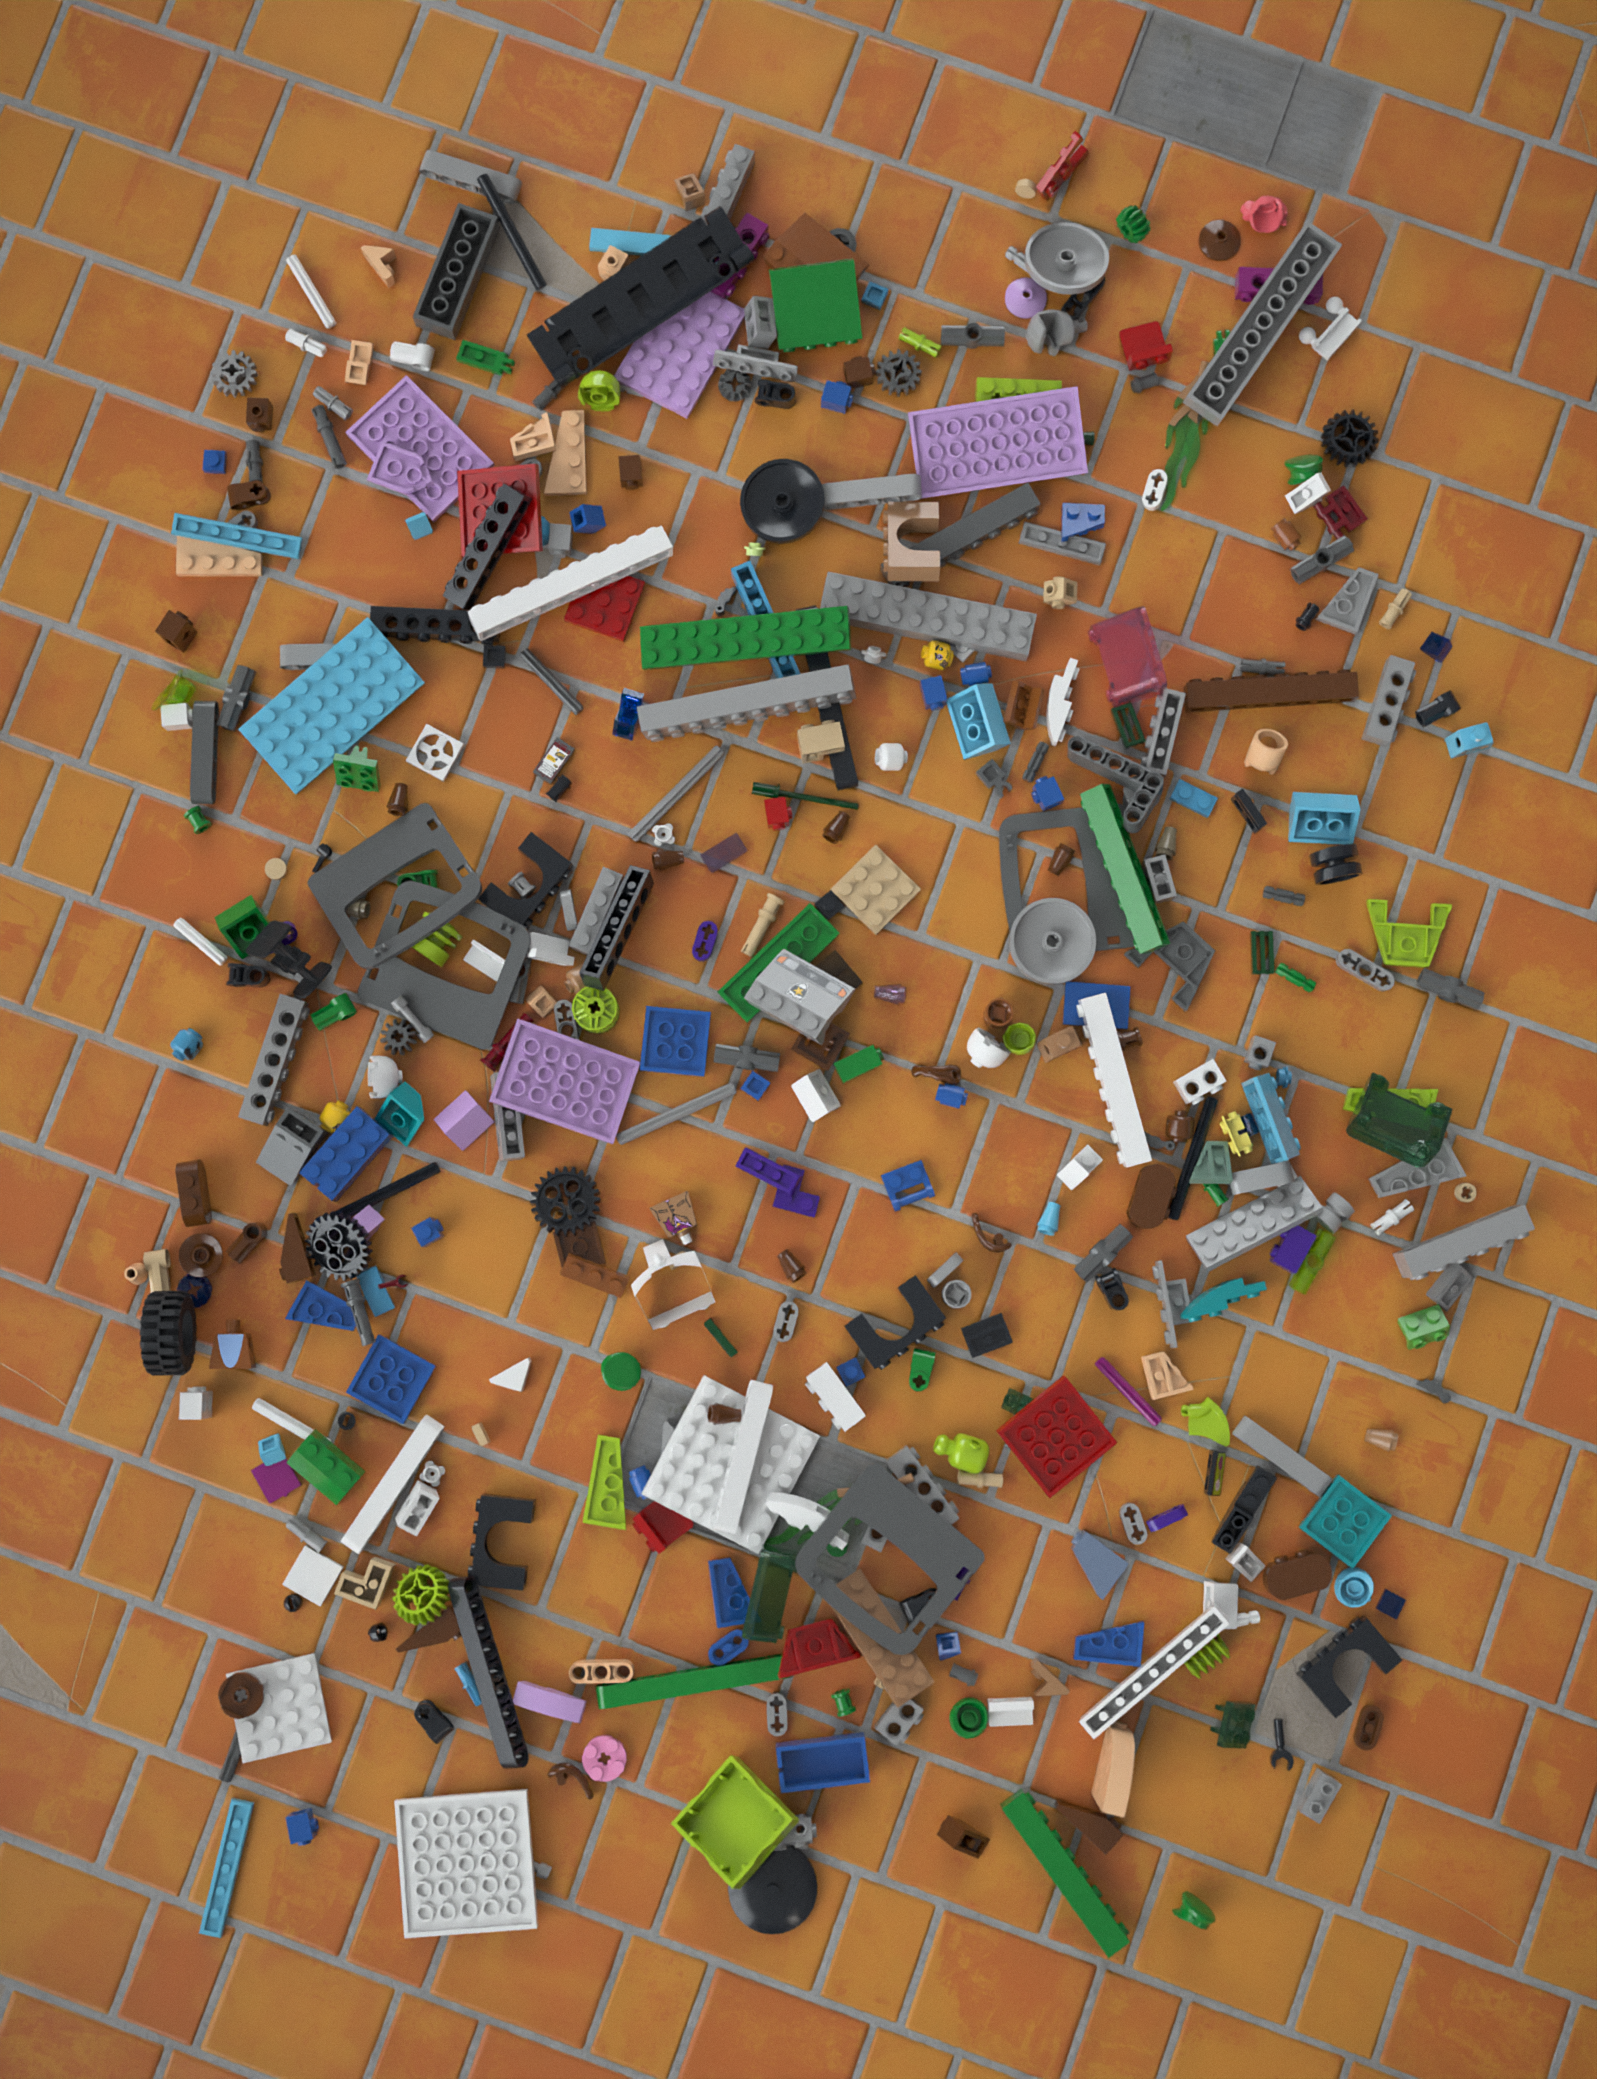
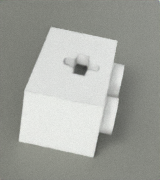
[395,1480,440,1536]

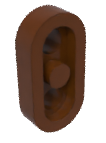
[1353,1705,1384,1750]

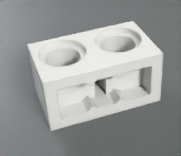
[1173,1059,1226,1105]
[179,1386,213,1420]

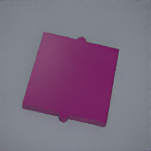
[251,1457,302,1504]

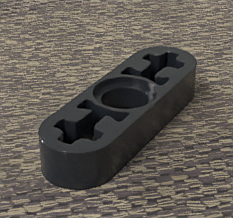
[1061,276,1105,320]

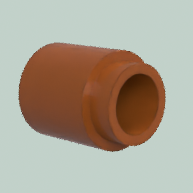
[1271,518,1302,551]

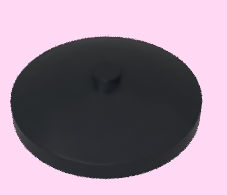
[740,459,825,544]
[728,1845,817,1934]

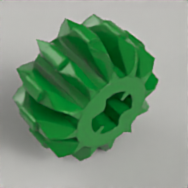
[1116,205,1151,243]

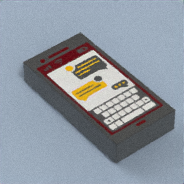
[533,737,575,785]

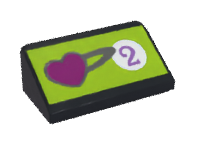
[1204,1450,1226,1496]

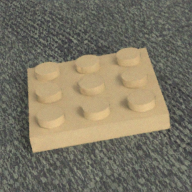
[830,845,921,935]

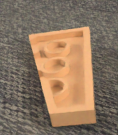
[544,410,587,496]
[176,536,263,576]

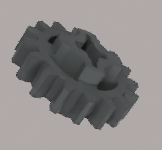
[876,349,922,397]

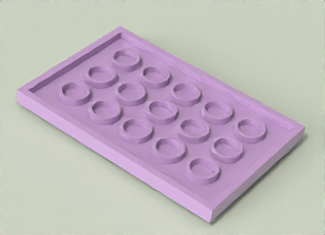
[615,292,745,419]
[345,375,495,523]
[489,1019,640,1144]

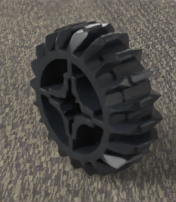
[1321,410,1379,468]

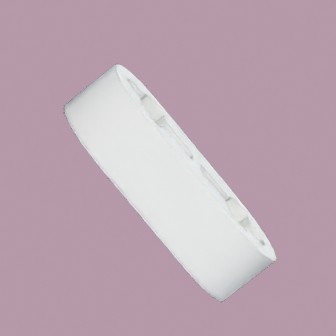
[1142,469,1168,511]

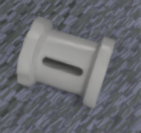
[508,872,536,899]

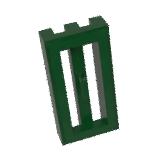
[1110,702,1146,750]
[1250,931,1275,975]
[704,1318,738,1357]

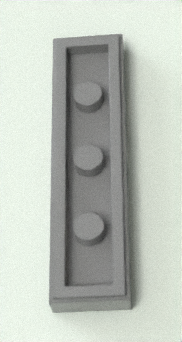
[1018,522,1106,566]

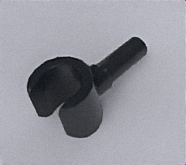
[312,843,332,873]

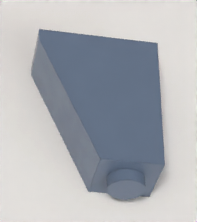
[1071,1530,1129,1600]

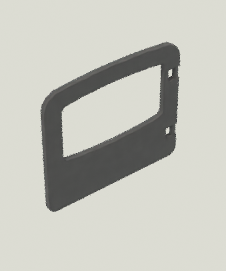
[308,803,482,969]
[999,804,1135,952]
[358,881,531,1050]
[795,1463,985,1655]

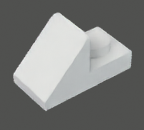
[1285,473,1331,514]
[1057,1145,1103,1190]

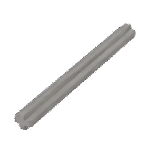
[628,746,725,842]
[616,1083,737,1145]

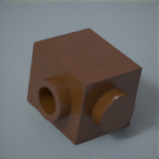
[843,356,876,389]
[246,398,273,432]

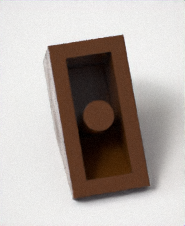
[937,1815,990,1859]

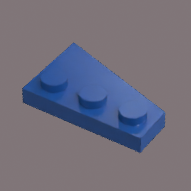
[285,1280,356,1331]
[708,1557,761,1628]
[1073,1621,1144,1667]

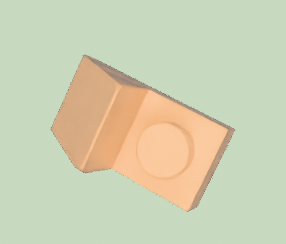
[361,245,396,288]

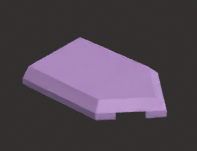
[367,441,434,495]

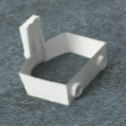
[631,1239,715,1330]

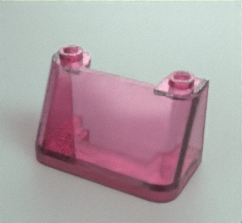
[1088,606,1167,708]

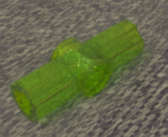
[1288,1228,1336,1295]

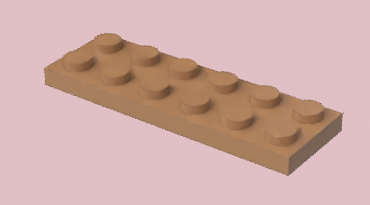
[830,1569,934,1708]

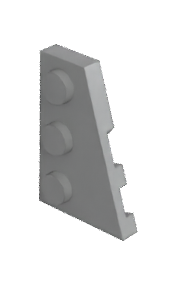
[1316,567,1379,634]

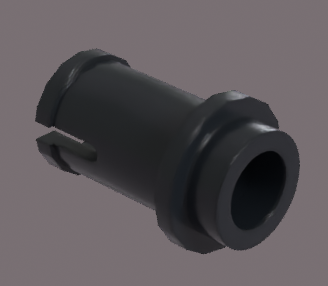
[1295,603,1320,631]
[546,775,572,802]

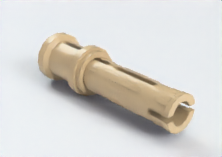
[741,893,785,958]

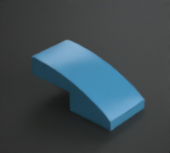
[356,1265,395,1317]

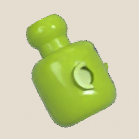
[933,1433,989,1474]

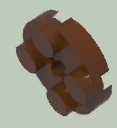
[218,1672,265,1719]

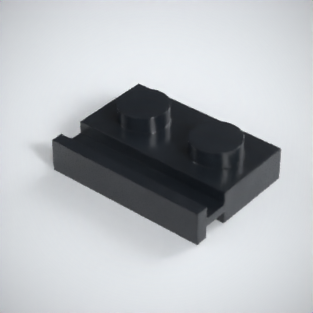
[1231,788,1267,834]
[960,1313,1013,1358]

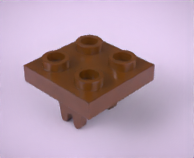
[791,1023,850,1071]

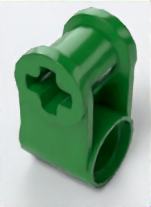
[397,870,440,889]
[909,1348,936,1391]

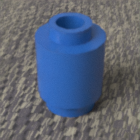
[960,662,992,686]
[935,1083,968,1109]
[629,1465,651,1500]

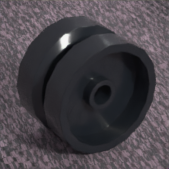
[1309,844,1363,885]

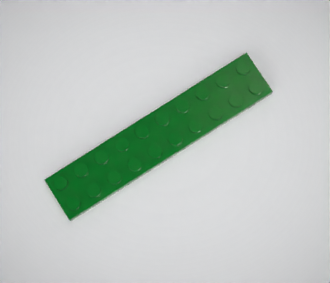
[640,606,851,670]

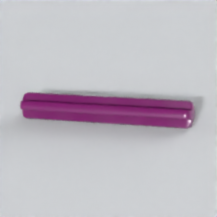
[1095,1357,1162,1426]

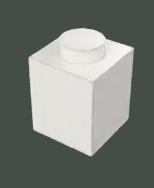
[161,703,193,731]

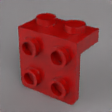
[1119,321,1173,371]
[632,1501,694,1554]

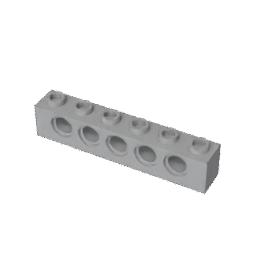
[238,994,310,1126]

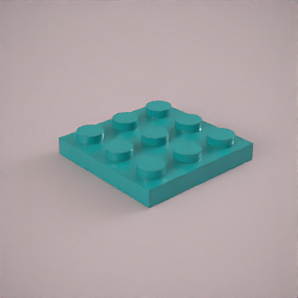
[1298,1474,1392,1569]

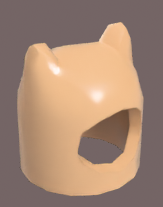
[1244,729,1288,775]

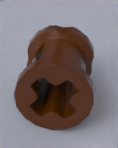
[1117,1027,1143,1051]

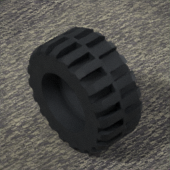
[140,1291,197,1376]

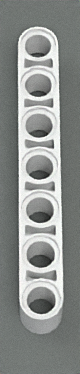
[712,1380,773,1534]
[341,1414,445,1554]

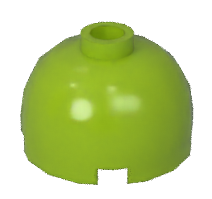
[578,370,620,412]

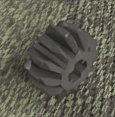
[380,1019,417,1056]

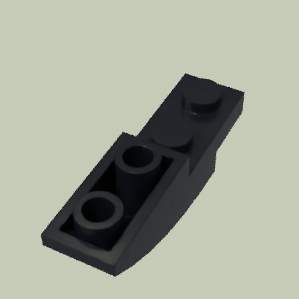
[1211,1465,1277,1554]

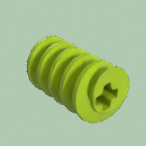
[1184,1634,1230,1679]

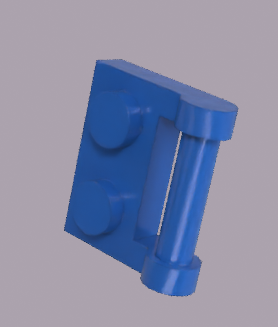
[881,1160,935,1212]

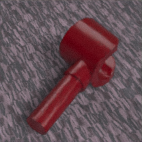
[378,1275,408,1289]

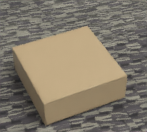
[472,1422,491,1446]

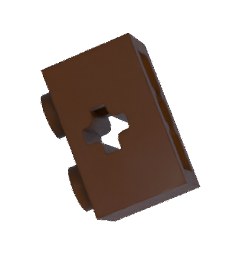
[155,610,197,653]

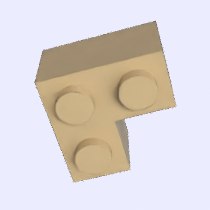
[797,720,845,764]
[334,1556,396,1610]

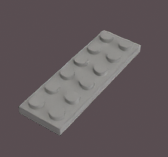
[1186,1176,1323,1272]

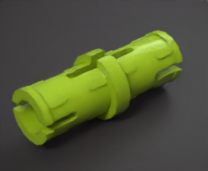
[899,327,942,358]

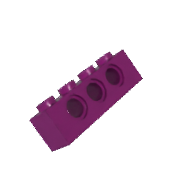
[710,212,770,299]
[1235,267,1323,305]

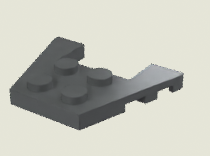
[1124,921,1215,1012]

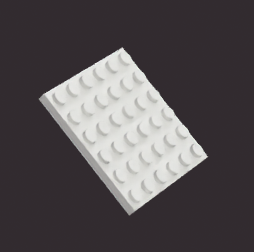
[642,1375,820,1554]
[394,1789,538,1938]

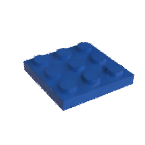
[640,1006,711,1077]
[346,1334,436,1424]

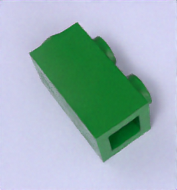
[834,1045,884,1084]

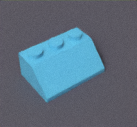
[947,683,1011,760]
[1288,792,1361,845]

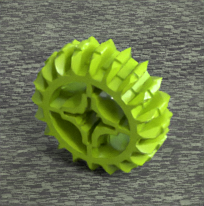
[392,1564,451,1625]

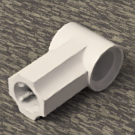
[390,341,435,371]

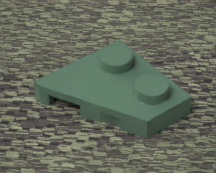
[1189,1141,1233,1184]

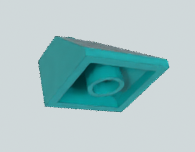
[374,1081,425,1147]

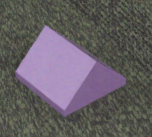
[434,1090,495,1151]

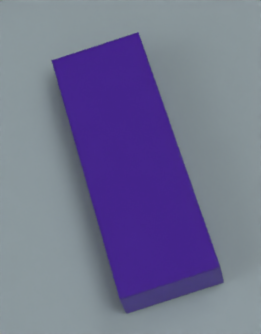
[735,1147,802,1196]

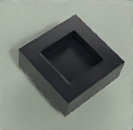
[483,645,506,669]
[814,890,844,921]

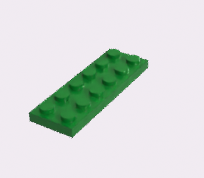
[717,903,840,1023]

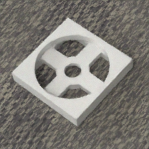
[406,724,464,782]

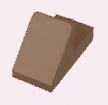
[674,173,705,211]
[1029,1657,1070,1696]

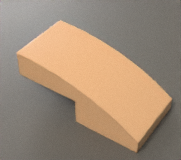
[345,340,374,385]

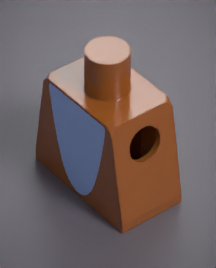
[209,1320,256,1369]

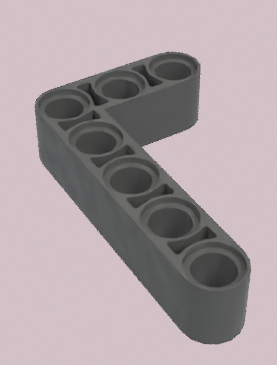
[1067,736,1164,833]

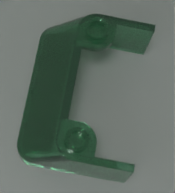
[741,1543,797,1643]

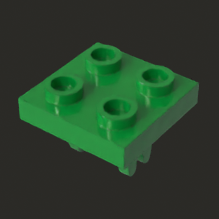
[333,746,381,792]

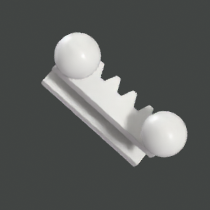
[1299,297,1362,361]

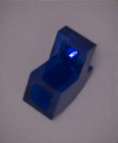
[612,688,645,741]

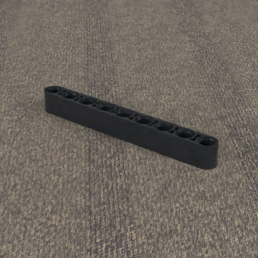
[795,605,859,791]
[448,1576,529,1769]

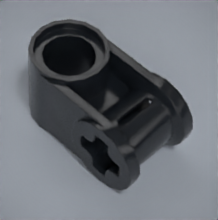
[754,379,796,409]
[226,963,270,988]
[1094,1267,1129,1311]
[899,1588,937,1625]
[414,1700,455,1744]

